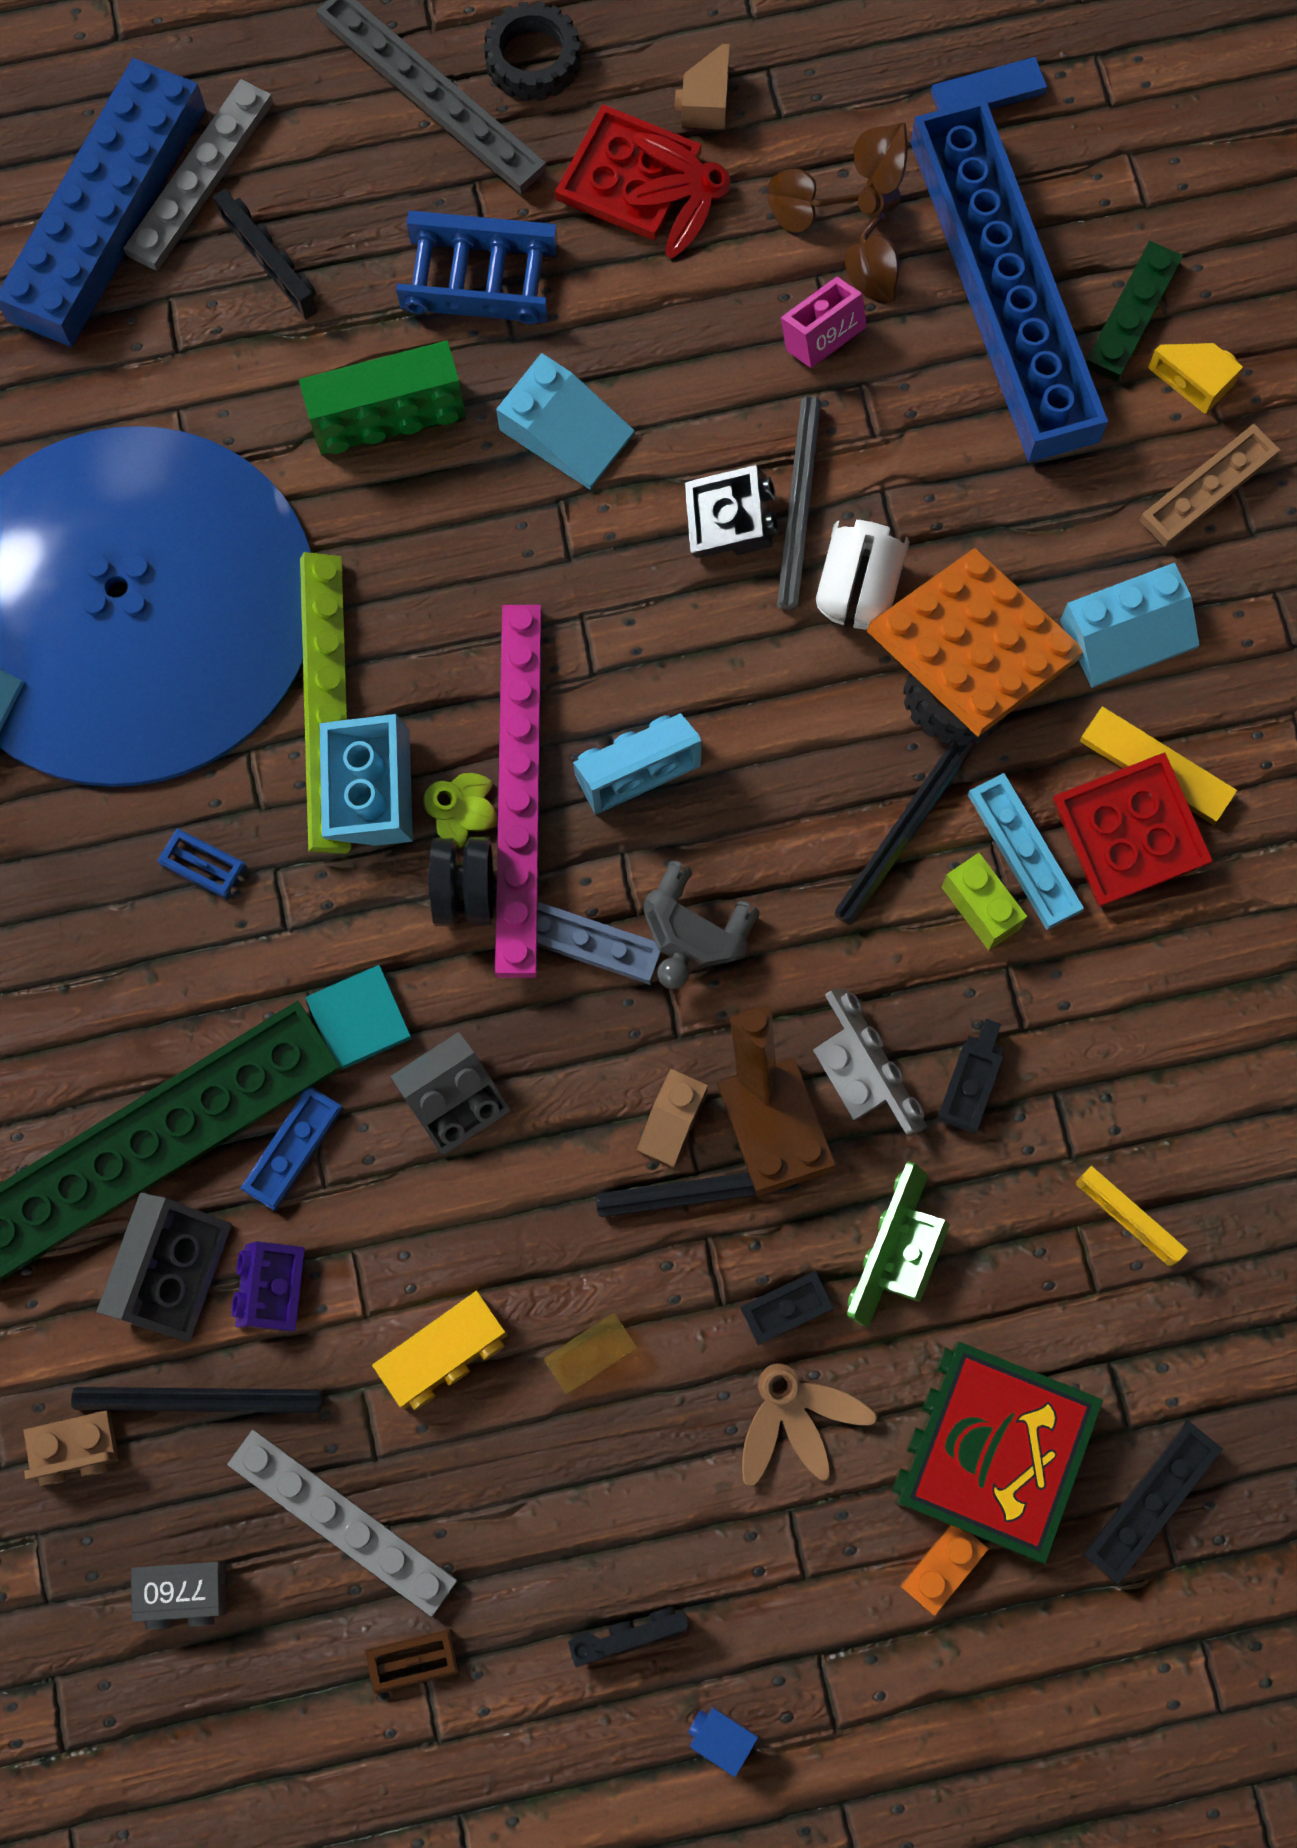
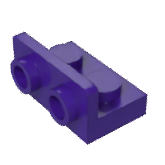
[231,1241,305,1332]

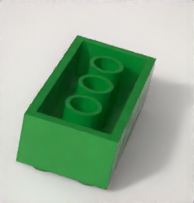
[298,340,466,454]

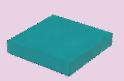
[305,965,412,1070]

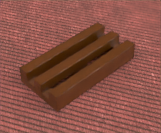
[365,1629,460,1694]

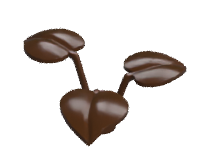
[767,123,908,302]

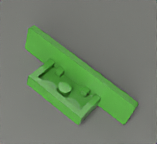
[847,1161,950,1327]

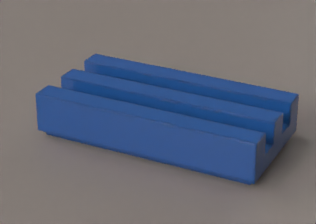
[157,828,247,900]

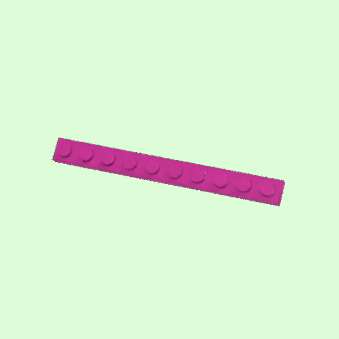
[495,605,542,978]

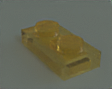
[544,1312,637,1395]

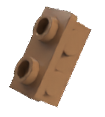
[23,1410,119,1487]

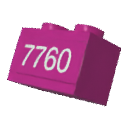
[781,277,867,368]

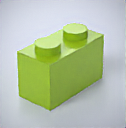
[941,853,1027,951]

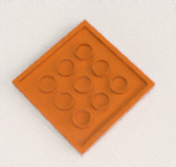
[867,548,1083,737]

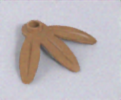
[742,1363,878,1487]

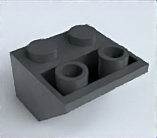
[390,1032,510,1156]

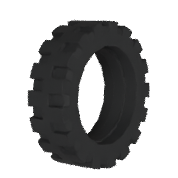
[484,1,581,101]
[903,672,1003,745]

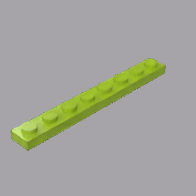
[300,552,351,854]

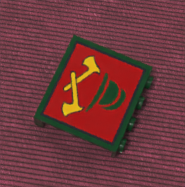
[892,1341,1103,1564]

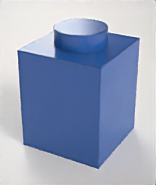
[687,1705,758,1777]

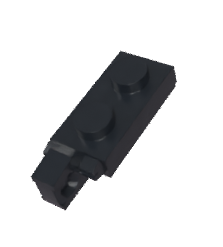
[936,1019,1003,1135]
[568,1607,690,1668]

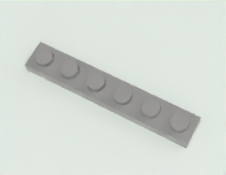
[123,79,274,272]
[227,1430,458,1617]

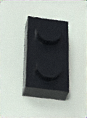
[740,1271,834,1346]

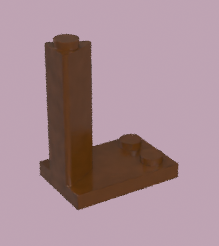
[717,1005,836,1197]

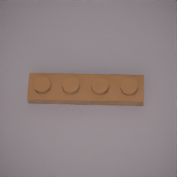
[1139,424,1280,547]

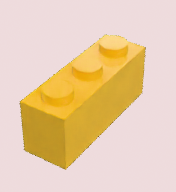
[372,1290,508,1411]

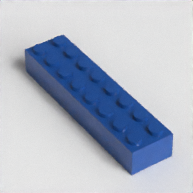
[0,58,206,347]

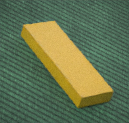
[1075,1166,1188,1266]

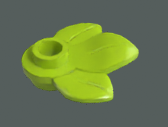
[423,773,498,848]

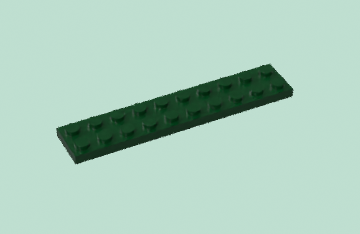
[0,1000,342,1282]

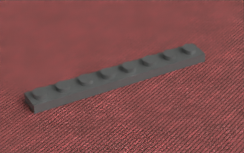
[316,0,547,194]

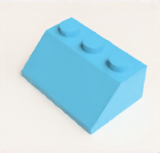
[1060,563,1199,688]
[573,713,702,815]
[320,714,413,846]

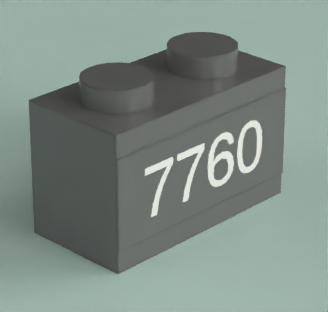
[131,1561,227,1630]

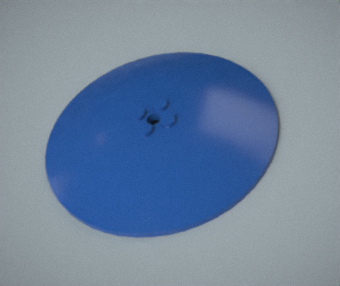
[0,426,311,787]

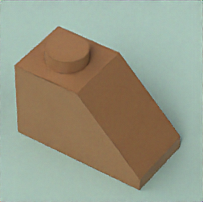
[675,44,730,129]
[637,1068,708,1168]

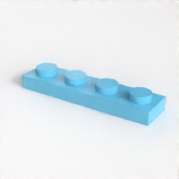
[968,773,1084,930]

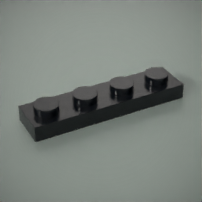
[213,189,317,320]
[1082,1421,1223,1584]

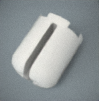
[816,520,910,630]

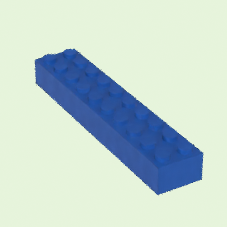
[910,98,1108,463]

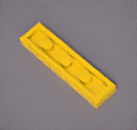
[1079,706,1237,825]

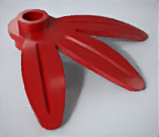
[626,133,731,258]

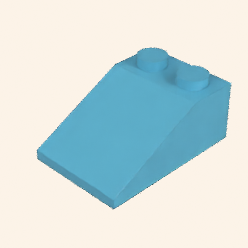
[496,353,635,490]

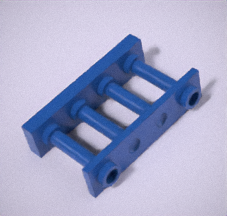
[396,211,558,324]

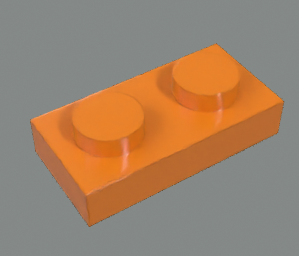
[900,1525,989,1616]

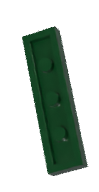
[1086,240,1183,382]

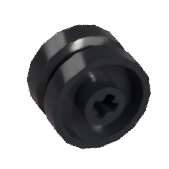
[428,837,494,926]

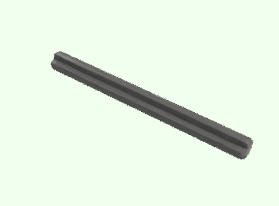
[777,396,821,610]

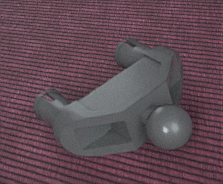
[644,861,760,989]

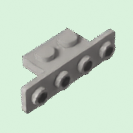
[813,988,927,1135]

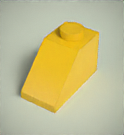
[1148,343,1243,415]

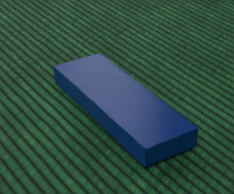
[931,57,1047,111]
[240,1087,344,1212]

